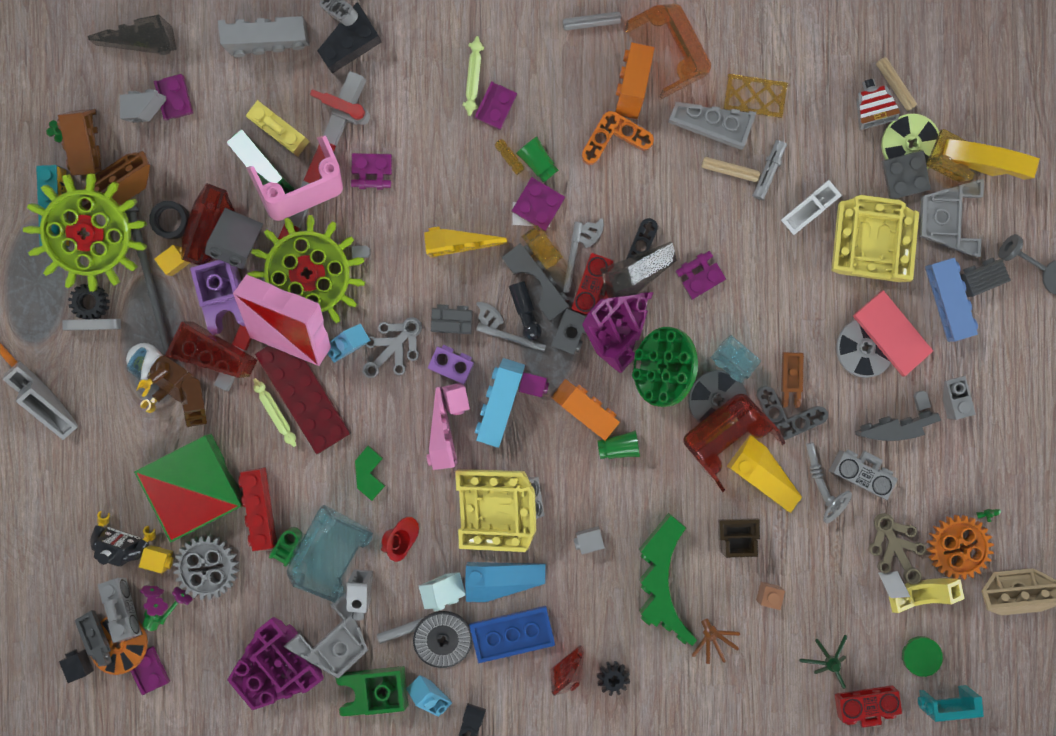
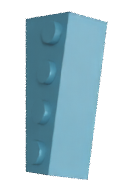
[475,358,525,448]

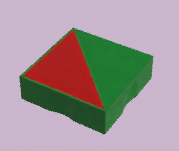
[134,434,243,543]

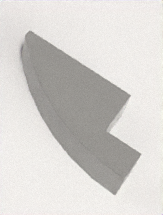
[3,361,78,440]

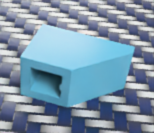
[327,323,371,363]
[406,675,452,717]

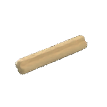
[876,57,917,111]
[702,157,760,182]

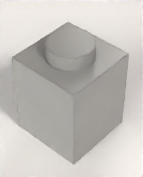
[574,526,605,554]

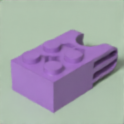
[190,260,245,335]

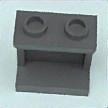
[205,208,263,269]

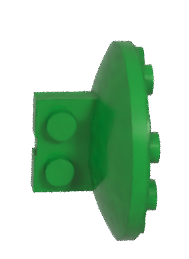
[632,327,698,407]

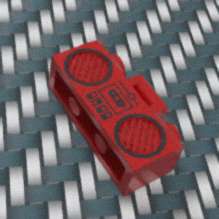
[571,253,616,316]
[834,685,902,728]

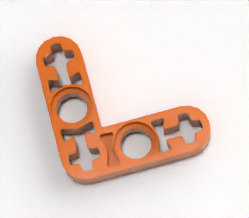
[582,111,654,165]

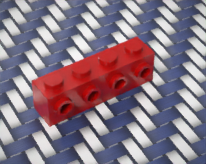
[238,467,277,551]

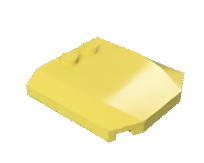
[831,195,919,282]
[455,469,537,552]

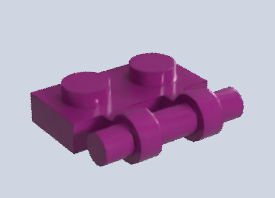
[351,153,392,190]
[675,251,726,300]

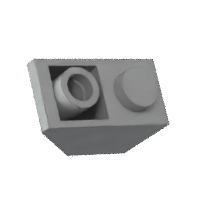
[120,89,166,123]
[942,376,976,420]

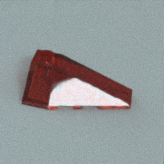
[550,645,584,696]

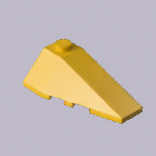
[424,227,507,258]

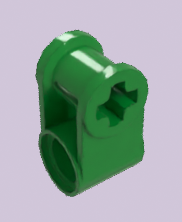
[269,527,302,567]

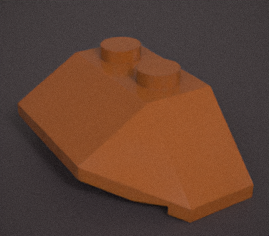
[82,151,150,210]

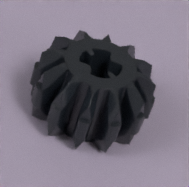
[597,661,630,696]

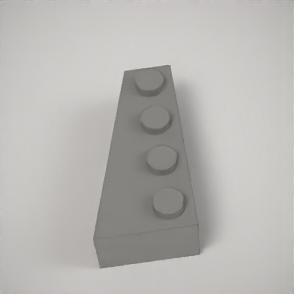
[218,16,309,57]

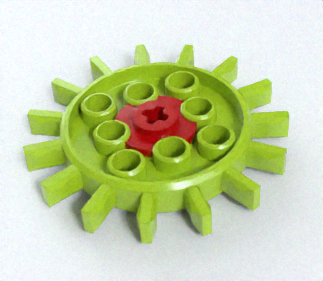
[23,173,147,292]
[248,215,365,323]

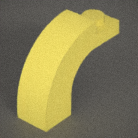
[889,578,965,613]

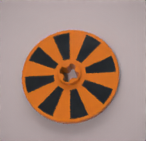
[91,617,148,675]

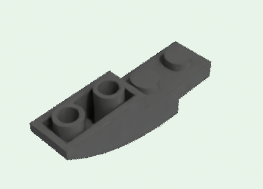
[855,410,941,441]

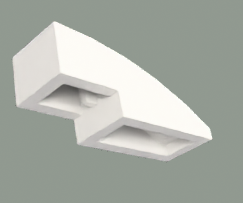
[781,180,842,235]

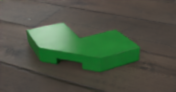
[355,445,386,501]

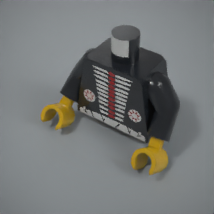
[90,511,156,567]

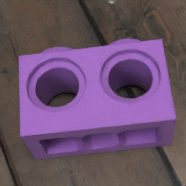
[428,345,475,384]

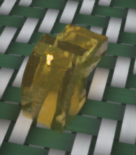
[521,225,563,269]

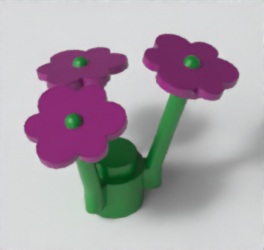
[140,585,193,631]

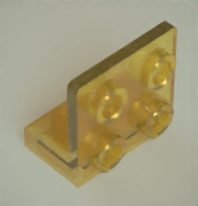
[926,129,975,182]

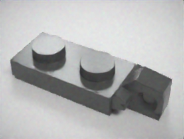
[75,610,112,667]

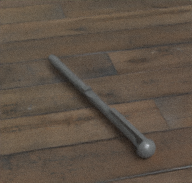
[125,205,173,357]

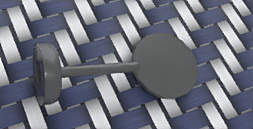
[998,234,1056,295]

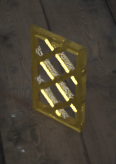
[723,74,788,118]

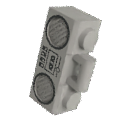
[829,449,898,500]
[98,578,142,643]

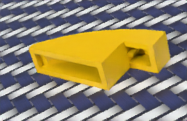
[942,139,1040,180]

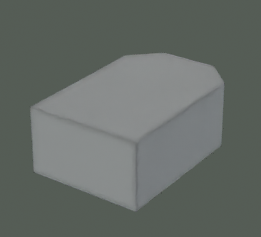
[352,246,371,259]
[913,391,931,410]

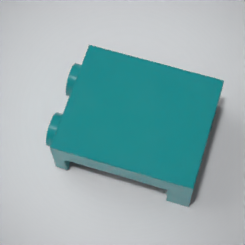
[918,685,984,722]

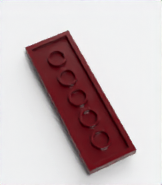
[255,345,351,455]

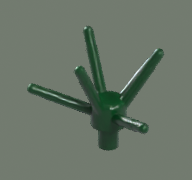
[799,635,848,689]

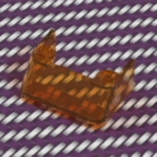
[625,3,711,99]

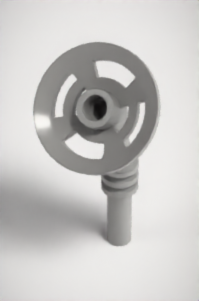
[806,442,852,523]

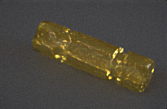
[495,139,524,175]

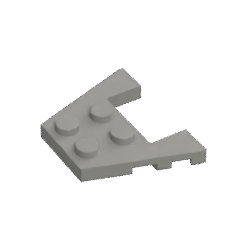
[919,179,984,257]
[284,593,368,678]

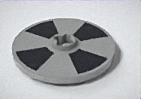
[836,320,891,378]

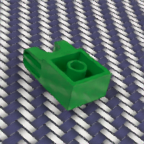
[335,666,409,716]

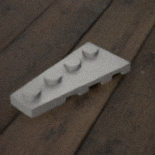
[668,102,756,150]

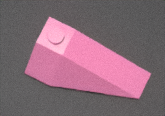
[427,387,458,470]

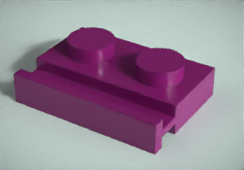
[154,74,194,121]
[475,81,517,131]
[130,646,170,695]

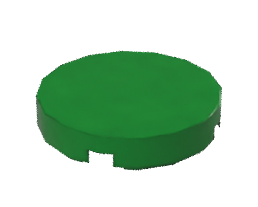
[902,636,943,677]

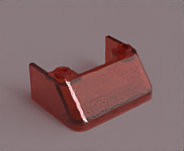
[683,394,785,493]

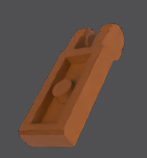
[781,352,804,408]

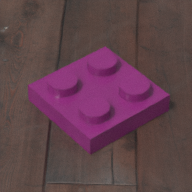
[511,177,565,232]

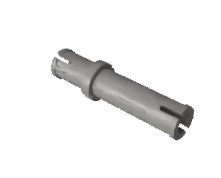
[752,140,787,200]

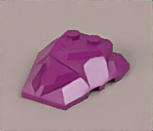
[227,617,324,710]

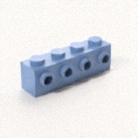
[925,258,978,342]

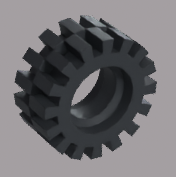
[68,284,110,320]

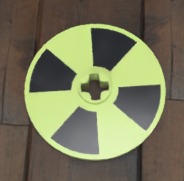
[881,114,941,169]

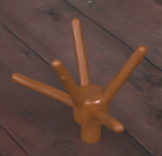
[692,619,740,664]

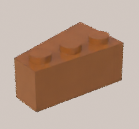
[57,109,102,176]

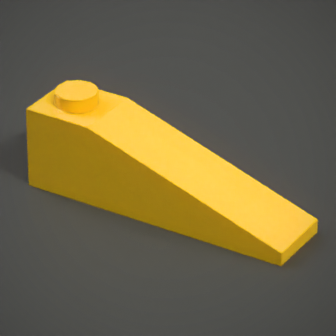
[727,435,802,513]

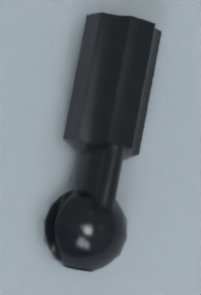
[509,281,542,341]

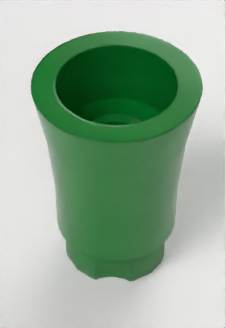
[516,136,559,183]
[597,430,640,459]

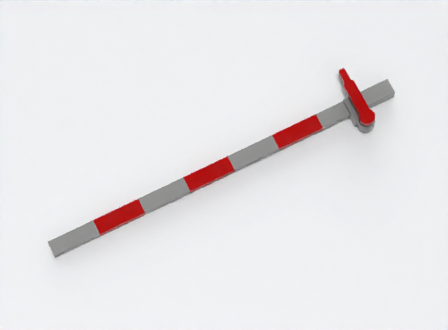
[214,71,370,391]

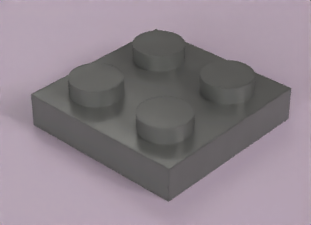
[882,150,931,199]

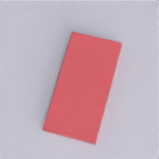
[853,290,933,377]

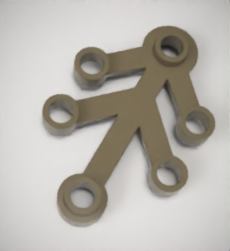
[868,513,926,585]

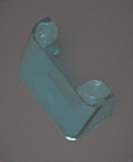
[287,505,373,603]

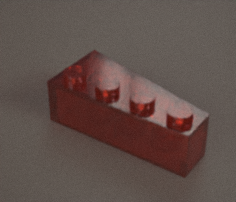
[165,321,258,378]

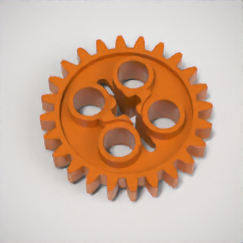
[926,515,994,580]

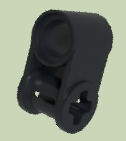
[459,703,486,736]

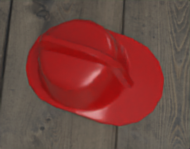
[381,517,419,562]

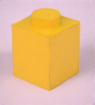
[154,245,191,276]
[139,545,174,574]

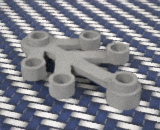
[363,317,422,378]

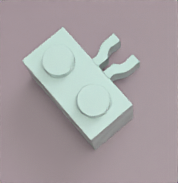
[419,572,466,611]

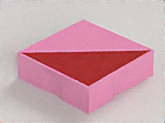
[233,274,331,366]

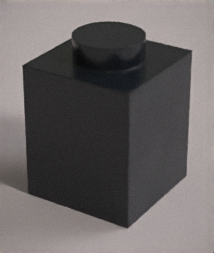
[59,649,94,683]

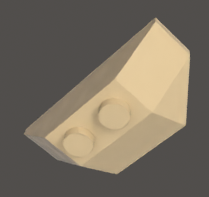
[981,568,1056,615]

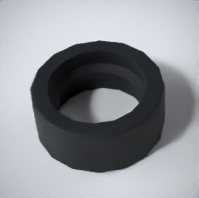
[149,201,191,239]

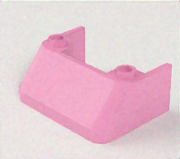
[246,136,343,221]

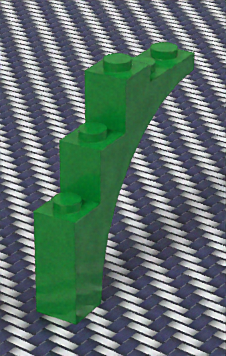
[639,513,697,646]

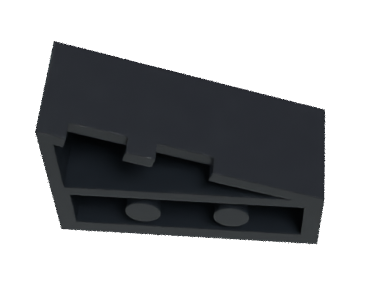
[317,2,382,74]

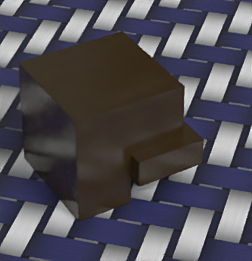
[718,518,760,558]

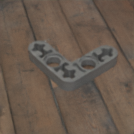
[756,386,828,440]

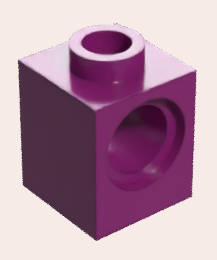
[519,372,549,397]

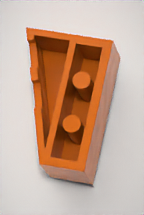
[615,42,655,119]
[551,379,620,441]

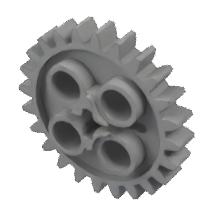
[173,535,239,600]

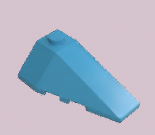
[465,562,546,602]

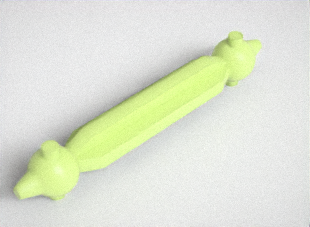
[462,36,484,116]
[253,378,296,447]

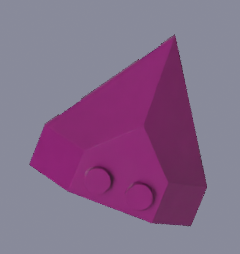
[582,292,653,373]

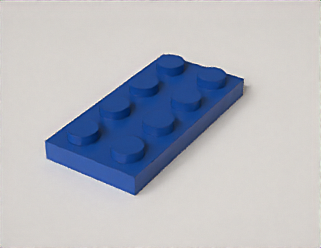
[469,606,555,664]

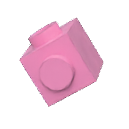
[441,383,470,415]

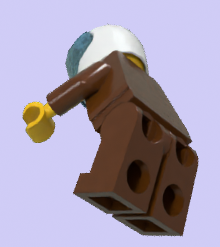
[126,343,207,427]

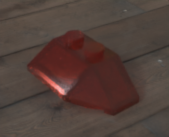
[181,183,235,265]

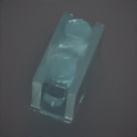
[710,335,761,383]

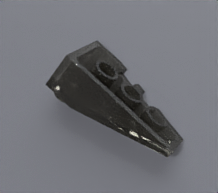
[88,15,177,55]
[600,242,677,298]

